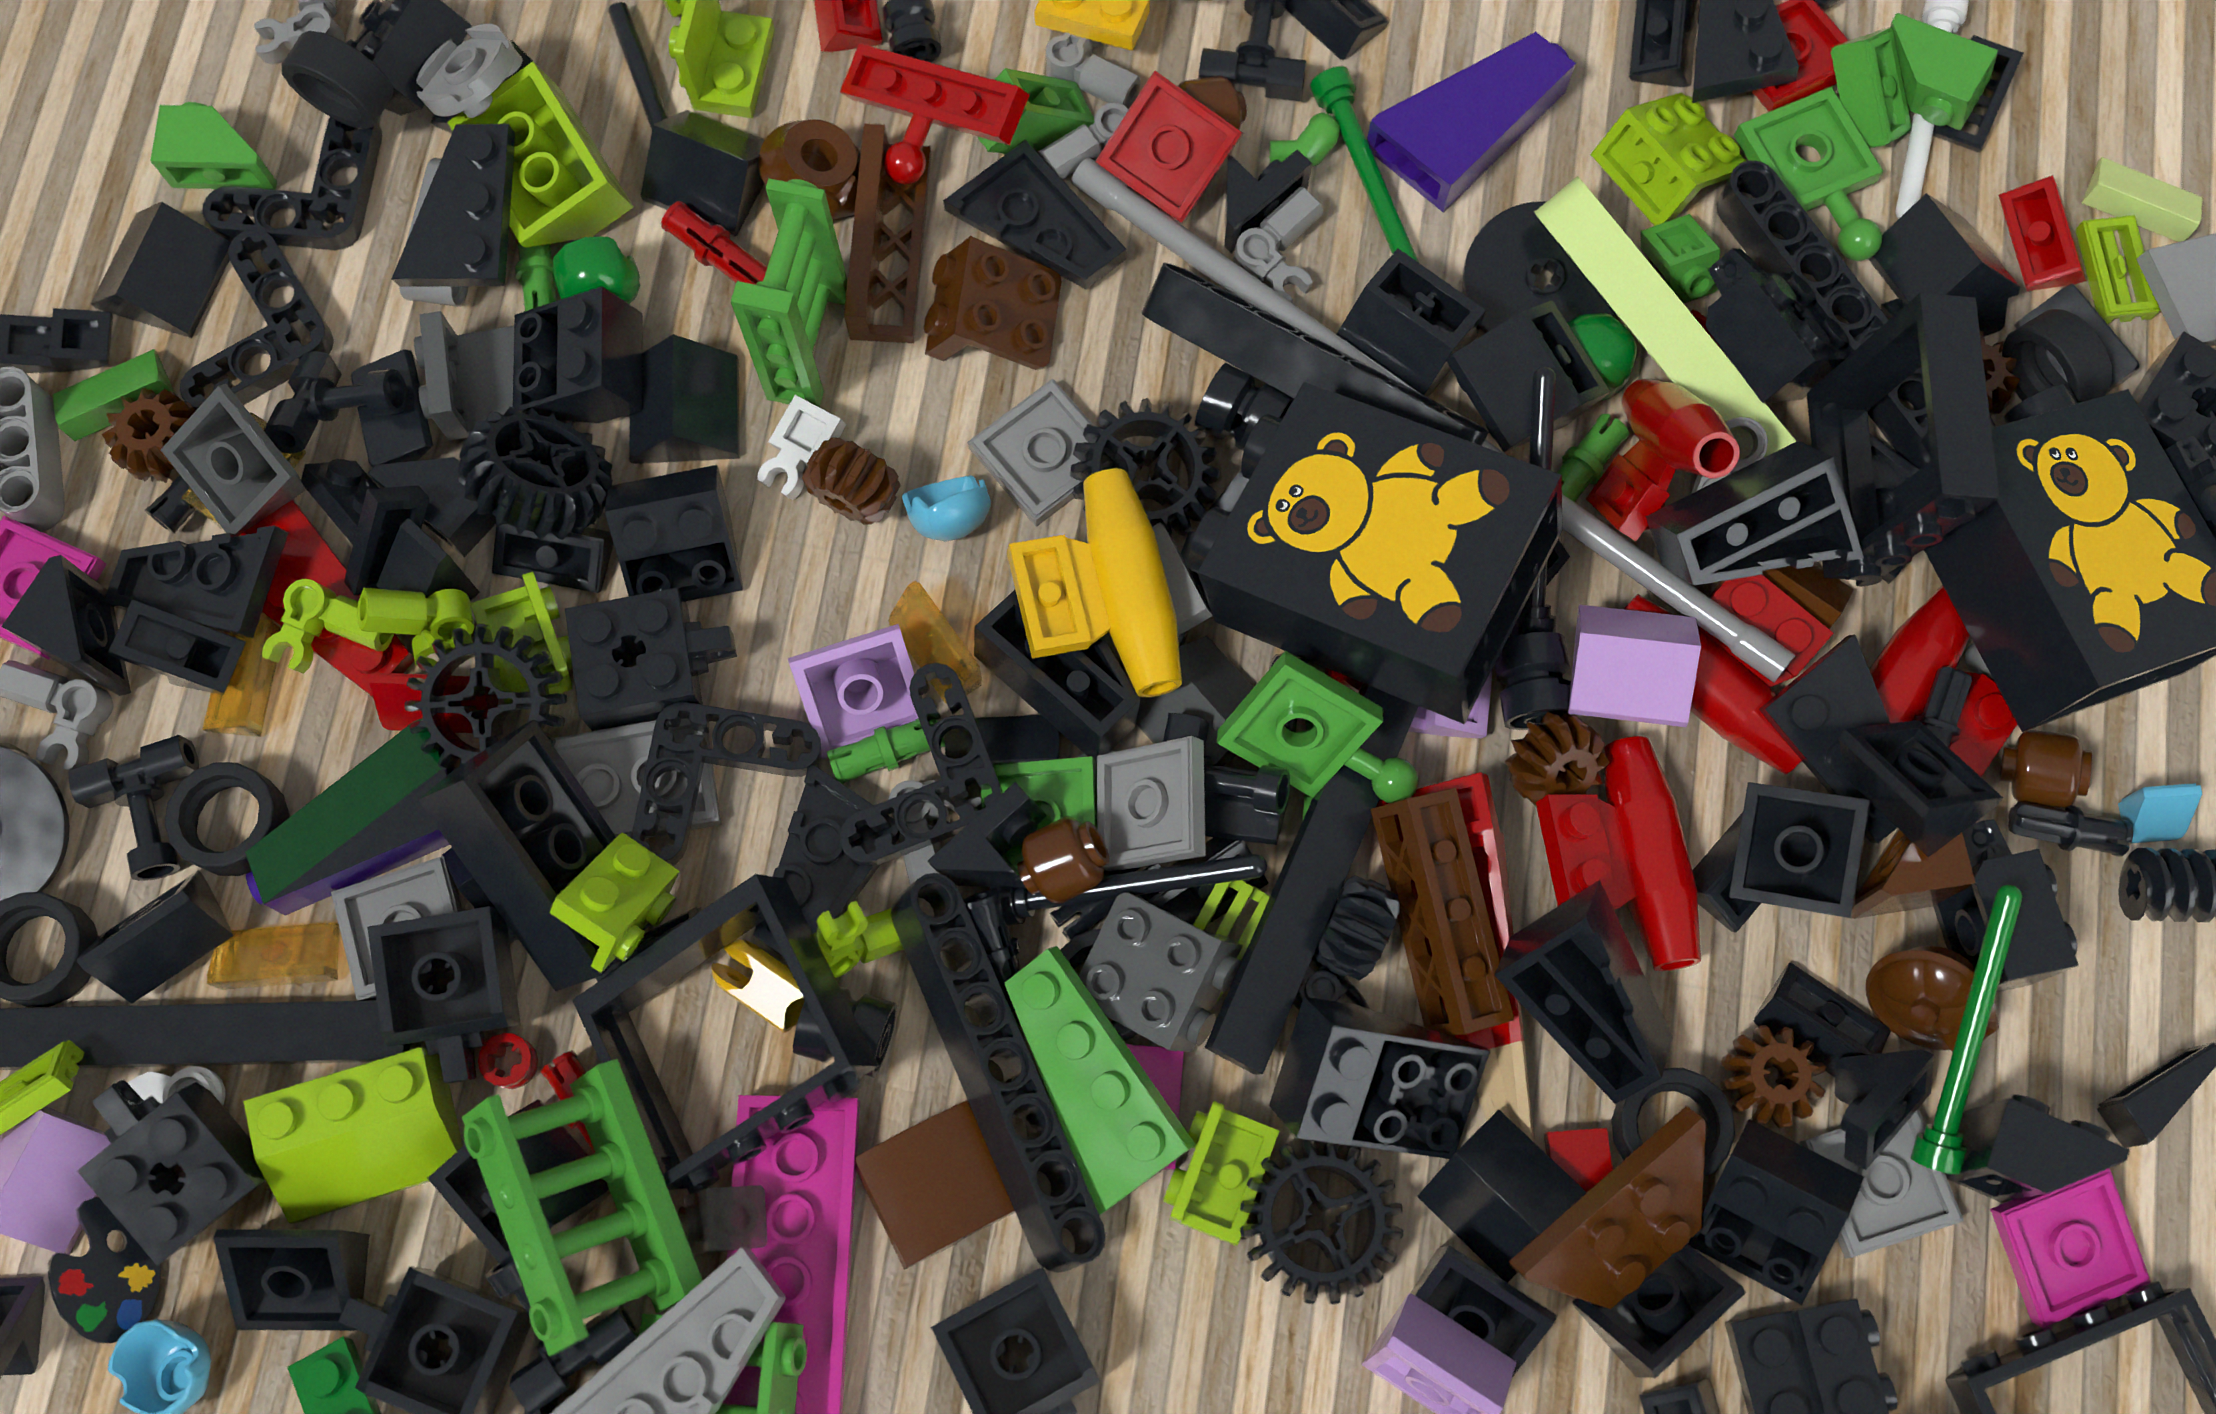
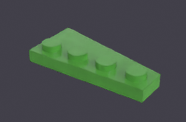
[1004,946,1196,1216]

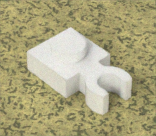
[757,395,846,500]

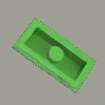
[1831,27,1912,148]
[53,349,175,441]

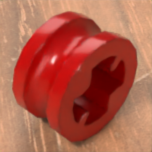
[478,1033,539,1089]

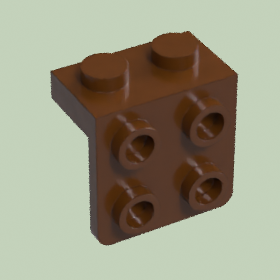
[924,236,1062,370]

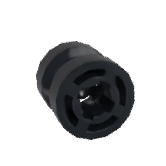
[883,0,942,63]

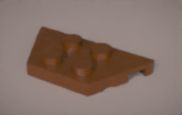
[1509,1106,1706,1309]

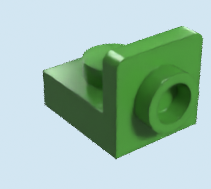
[1640,214,1720,303]

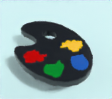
[48,1197,161,1344]

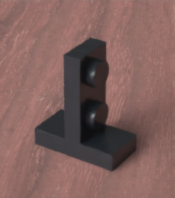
[301,459,430,595]

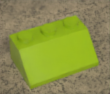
[447,61,634,248]
[243,1047,463,1224]

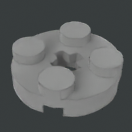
[416,24,522,118]

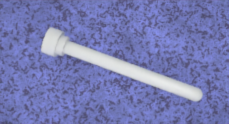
[1896,0,1969,219]

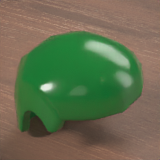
[553,237,641,304]
[1567,313,1637,401]

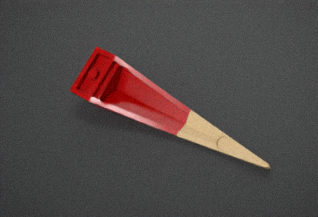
[1376,772,1535,1143]

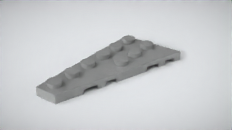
[551,1247,787,1414]

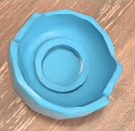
[902,476,991,542]
[108,1319,211,1414]

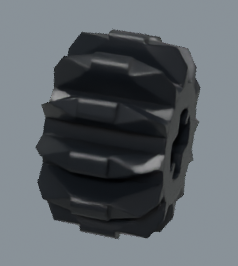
[1315,875,1400,981]

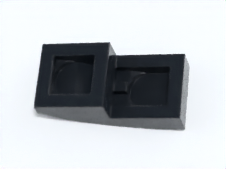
[0,308,113,373]

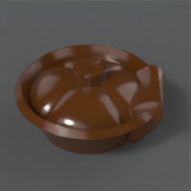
[759,119,861,219]
[1865,946,1999,1052]

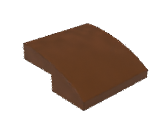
[855,1100,1015,1270]

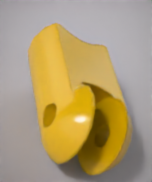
[711,940,805,1033]

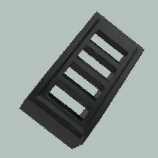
[1932,35,2024,153]
[2097,1042,2216,1148]

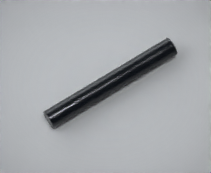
[608,2,669,130]

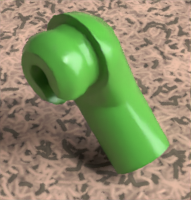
[1269,113,1340,166]

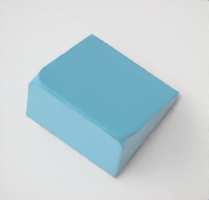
[2118,783,2203,843]

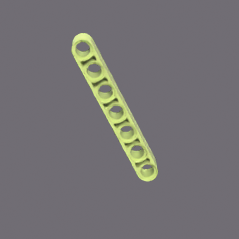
[1534,176,1796,460]

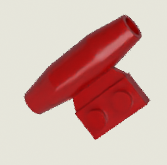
[1586,379,1740,541]
[1624,575,1834,775]
[1869,585,2017,777]
[1536,736,1701,971]

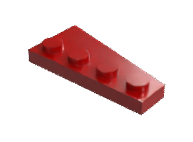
[239,499,414,697]

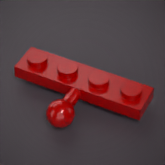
[840,43,1030,184]

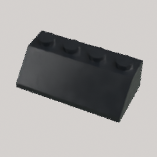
[418,719,650,991]

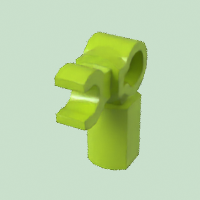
[262,579,394,674]
[357,588,474,666]
[813,901,903,978]

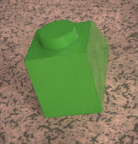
[1891,13,1998,131]
[977,68,1094,154]
[150,102,277,190]

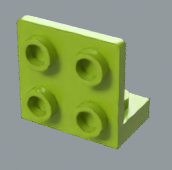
[669,0,775,119]
[1590,92,1746,226]

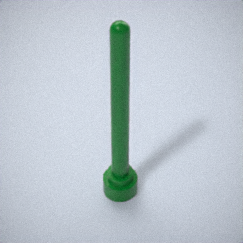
[1310,66,1419,263]
[1910,884,2022,1174]

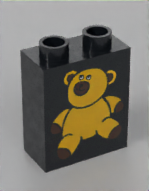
[1189,382,1563,724]
[1892,384,2216,732]

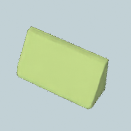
[2082,157,2202,242]

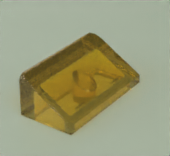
[888,581,982,704]
[202,619,281,737]
[207,922,339,990]

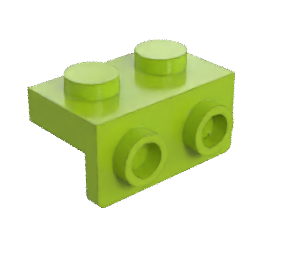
[470,572,573,704]
[550,832,680,973]
[1163,1101,1280,1247]

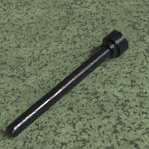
[1510,366,1556,637]
[989,854,1267,926]

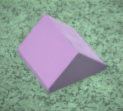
[1568,605,1701,727]
[788,624,918,759]
[0,1106,111,1255]
[1362,1292,1516,1414]

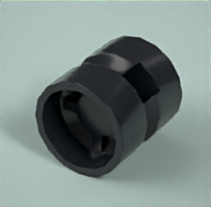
[1194,363,1294,451]
[1495,632,1578,730]
[793,986,898,1078]

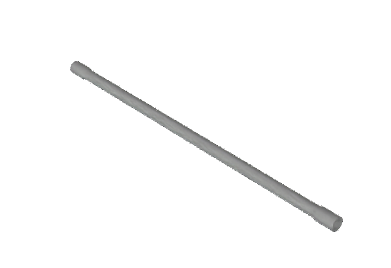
[1072,158,1796,683]

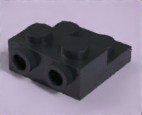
[1725,1298,1898,1414]

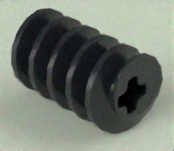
[2118,848,2216,923]

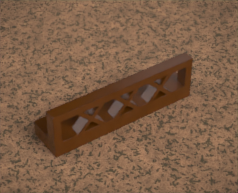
[844,123,932,343]
[1371,788,1514,1036]

